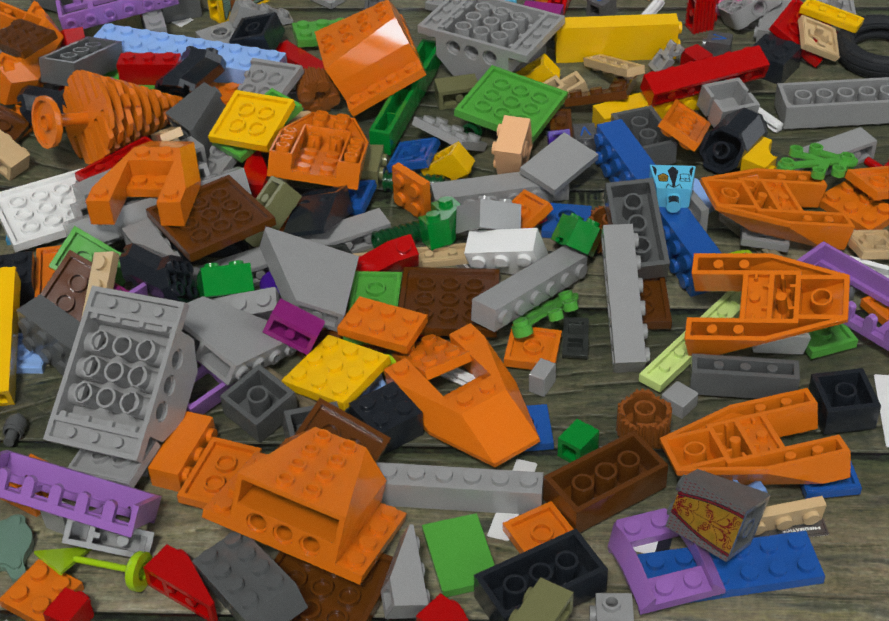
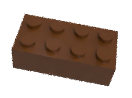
[543,431,668,532]

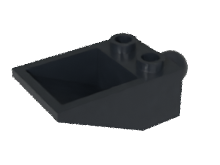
[283,185,354,237]

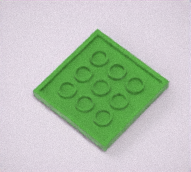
[454,65,568,144]

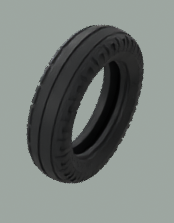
[837,14,889,78]

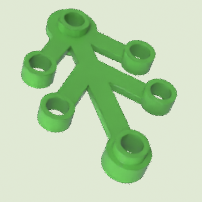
[776,143,858,180]
[511,290,579,338]

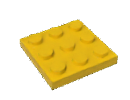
[208,90,296,152]
[281,335,391,411]

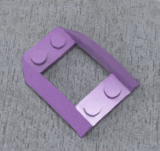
[607,508,726,615]

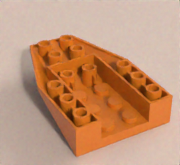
[267,110,369,190]

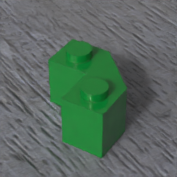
[418,196,461,250]
[551,213,602,258]

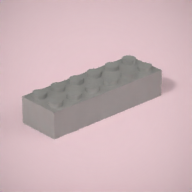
[774,77,889,130]

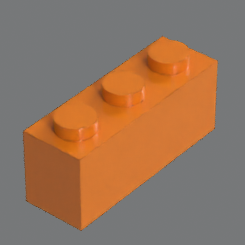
[148,411,218,492]

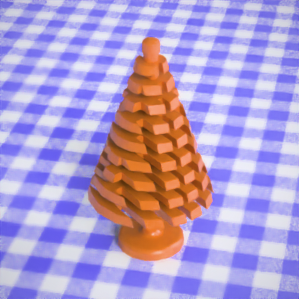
[31,69,183,165]

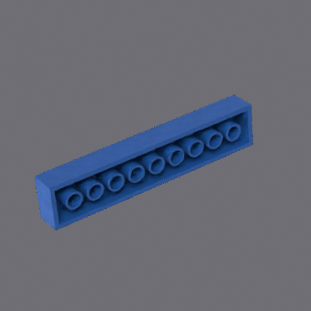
[594,119,721,297]

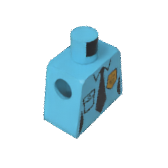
[649,165,696,213]

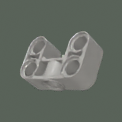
[717,0,783,30]

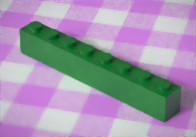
[369,39,442,155]

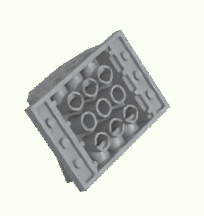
[417,0,565,81]
[43,286,198,463]

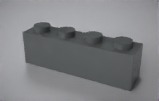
[689,353,800,399]

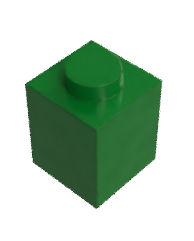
[557,419,599,463]

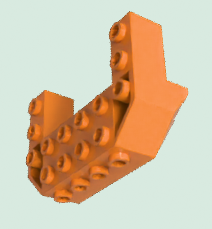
[0,1,64,105]

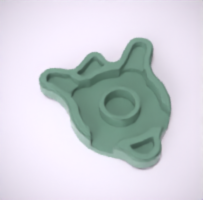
[0,514,34,583]

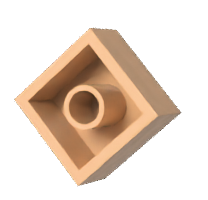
[491,115,533,174]

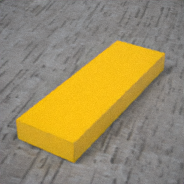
[799,0,864,34]

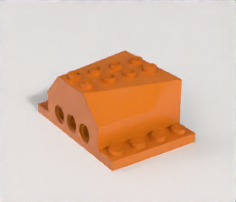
[315,0,426,117]
[202,427,407,585]

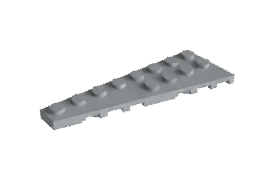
[207,58,304,175]

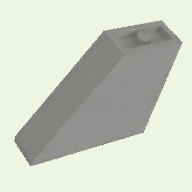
[259,227,359,332]
[182,296,296,386]

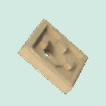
[798,15,840,62]
[847,230,889,260]

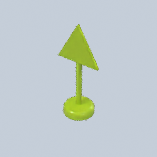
[34,547,152,592]

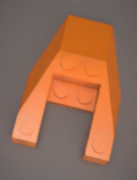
[86,141,201,226]
[699,168,855,250]
[685,253,850,356]
[384,323,540,467]
[660,388,851,485]

